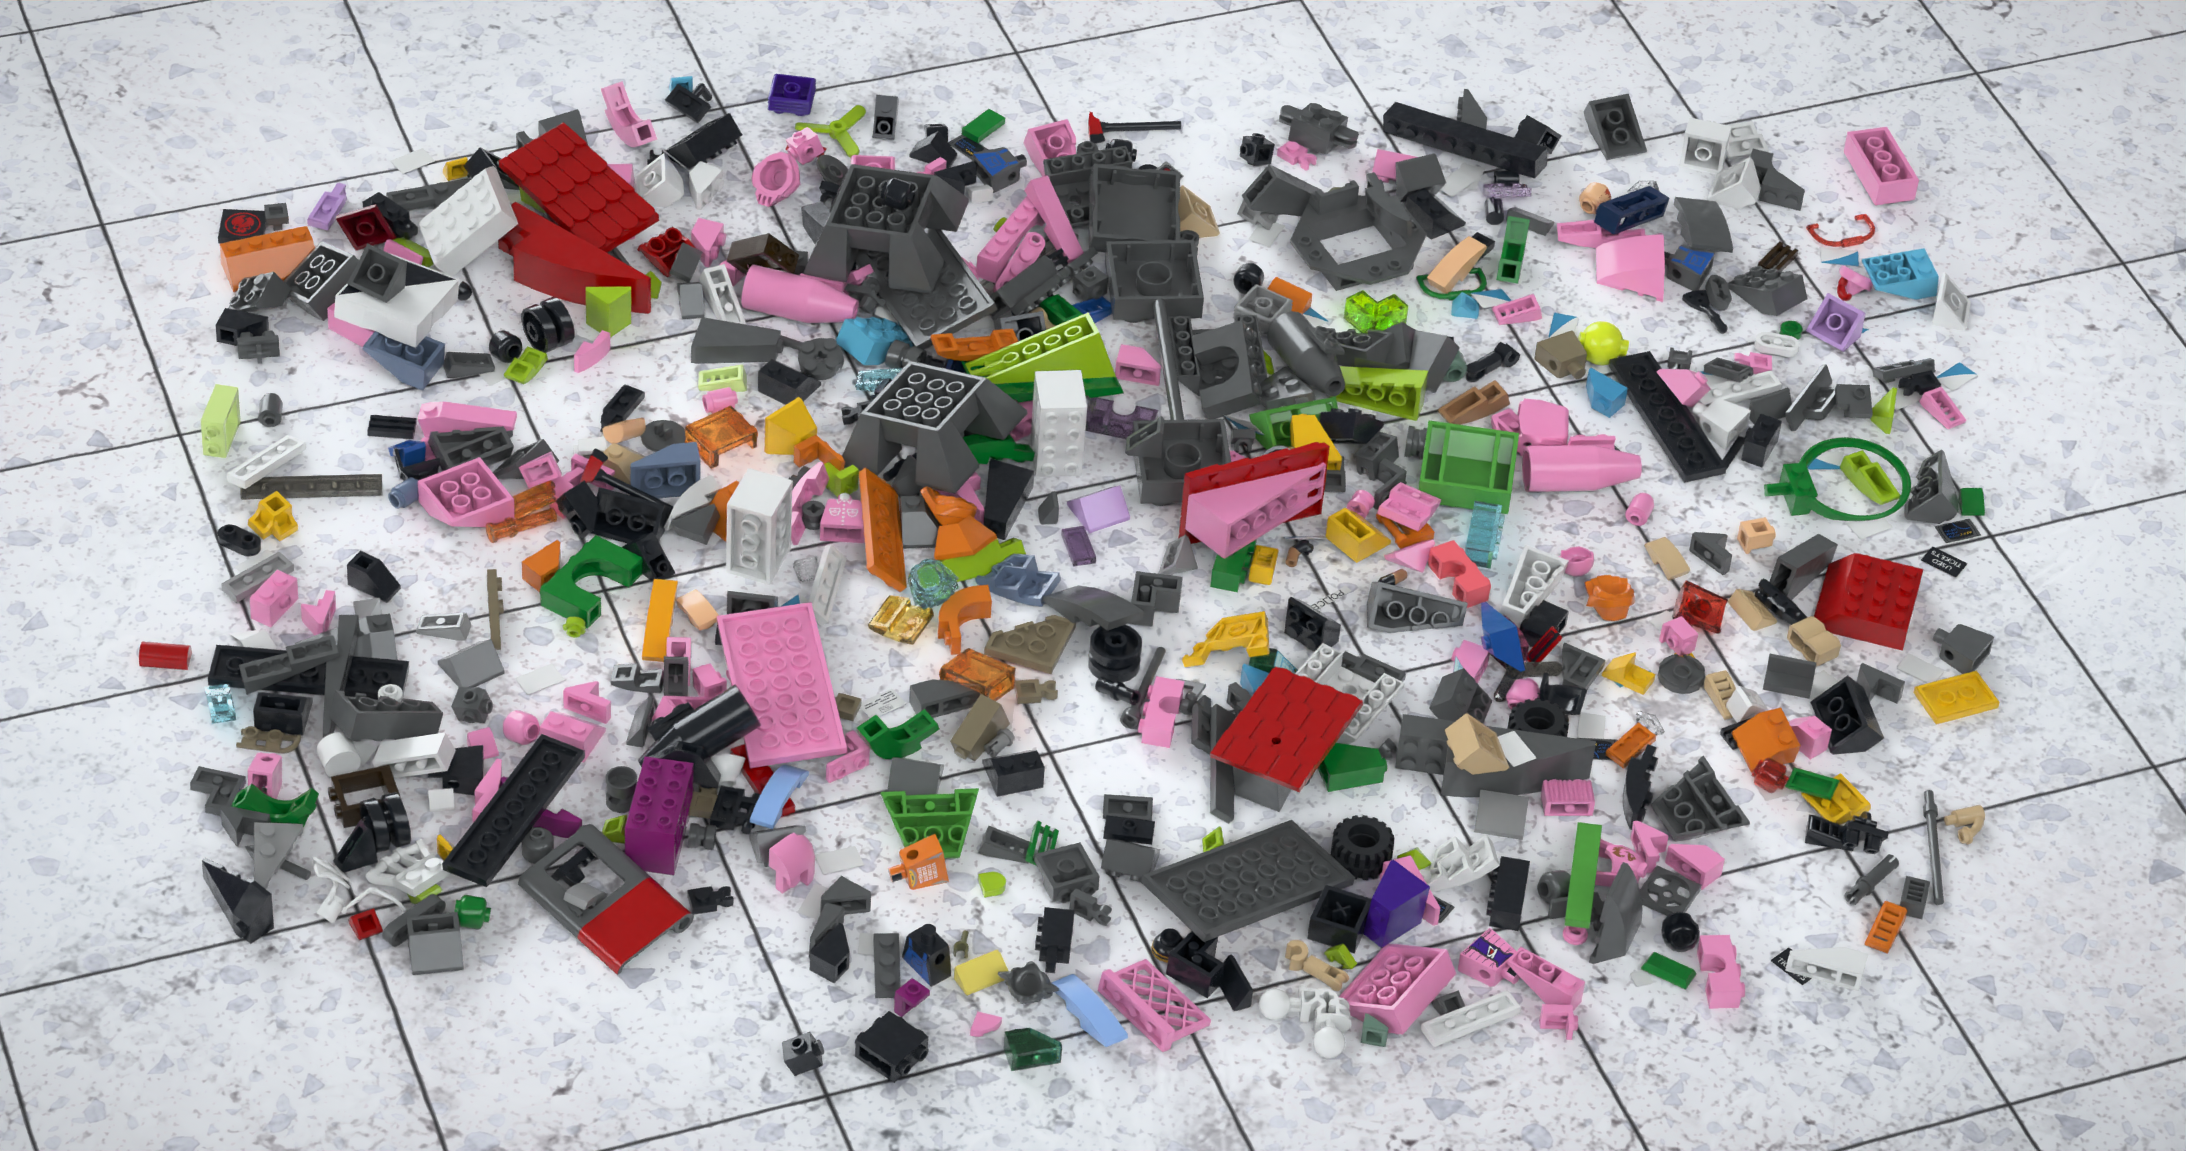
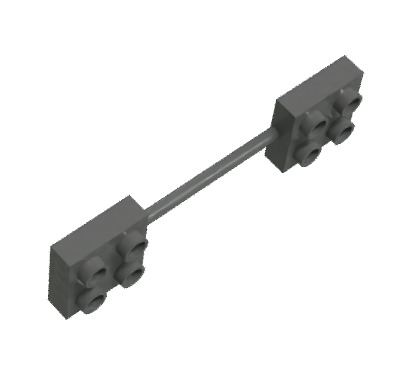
[1105,240,1231,506]

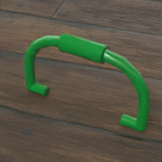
[1416,267,1487,301]

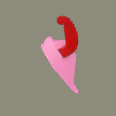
[1837,265,1873,301]

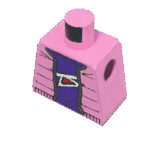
[1458,928,1520,987]

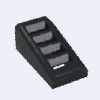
[1805,814,1854,851]

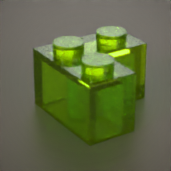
[1344,290,1409,333]

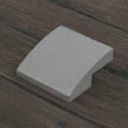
[1474,790,1529,840]

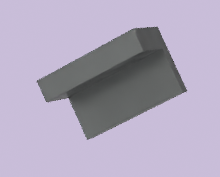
[1763,653,1817,699]

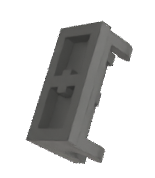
[1353,431,1399,481]

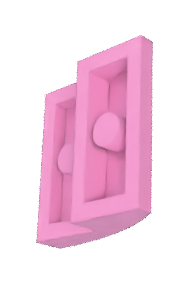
[1377,482,1441,531]

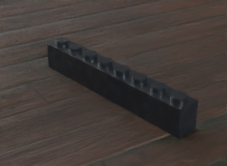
[1383,102,1547,179]

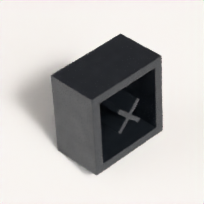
[1307,885,1372,954]

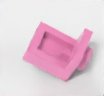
[1539,1004,1578,1040]

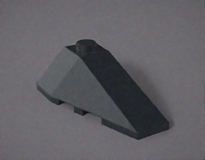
[202,858,274,944]

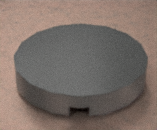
[1658,654,1705,694]

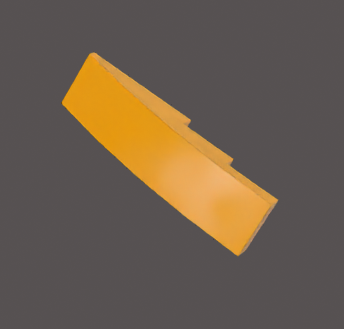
[642,579,678,662]

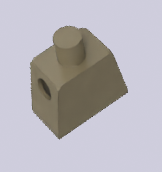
[1534,330,1587,379]

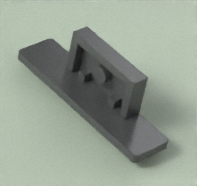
[1786,364,1836,431]

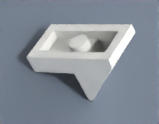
[1726,686,1768,723]

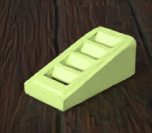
[698,364,747,392]

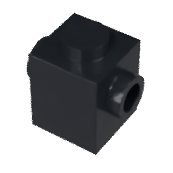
[782,1032,824,1076]

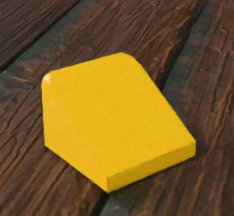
[443,157,468,181]
[437,834,455,860]

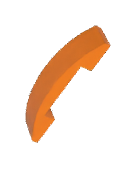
[930,329,1018,361]

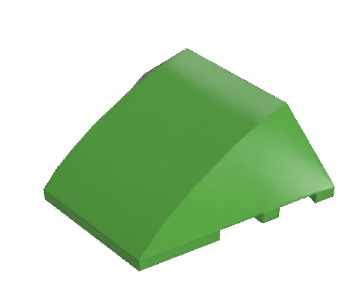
[880,788,979,859]

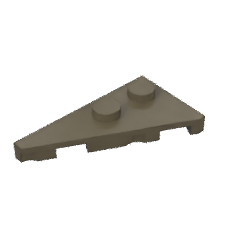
[487,569,504,650]

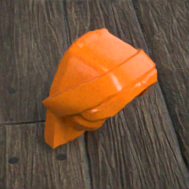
[920,486,977,526]
[1585,575,1635,621]

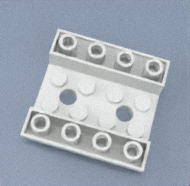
[1295,643,1405,744]

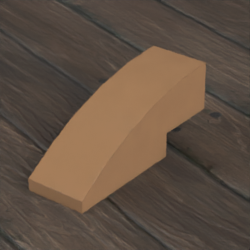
[1438,380,1510,425]

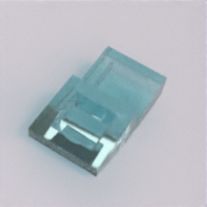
[205,684,236,724]

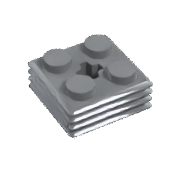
[1233,284,1293,334]

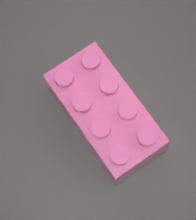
[1843,127,1919,205]

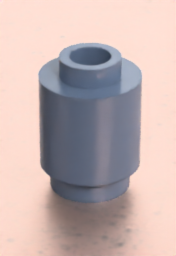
[388,477,419,509]

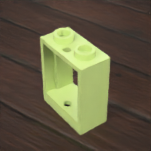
[201,384,241,458]

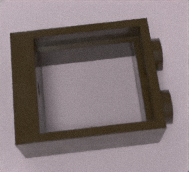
[726,233,799,275]
[328,765,401,828]

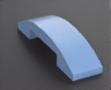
[750,764,809,829]

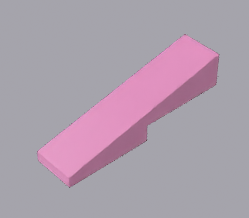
[1024,175,1084,263]

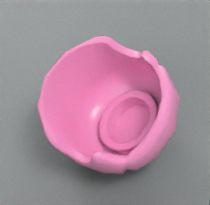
[1558,546,1594,577]

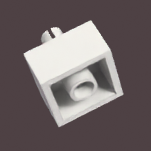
[1679,117,1731,174]

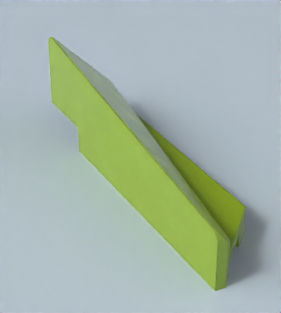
[916,537,1026,589]

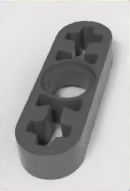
[382,894,446,947]

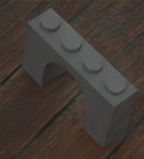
[1192,320,1262,419]

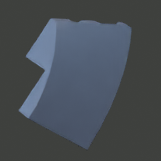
[975,554,1061,607]

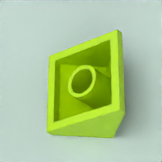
[586,287,631,338]

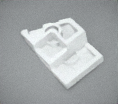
[1426,835,1500,891]

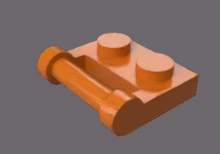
[1376,514,1435,549]

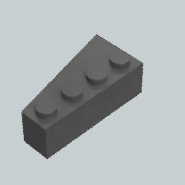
[329,690,443,742]

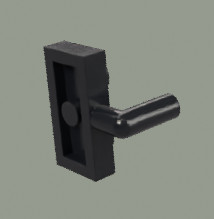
[665,83,712,123]

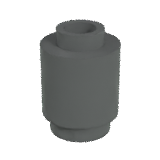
[258,393,283,427]

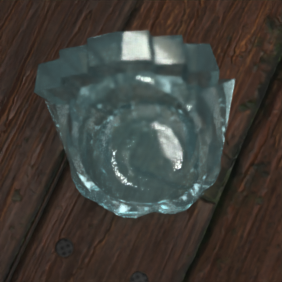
[908,559,959,610]

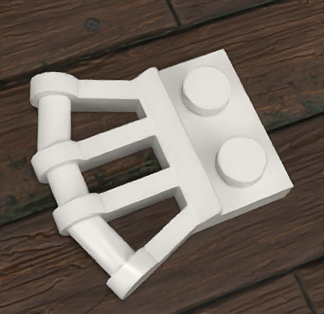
[366,839,452,897]

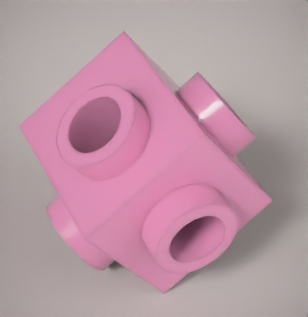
[786,127,824,165]

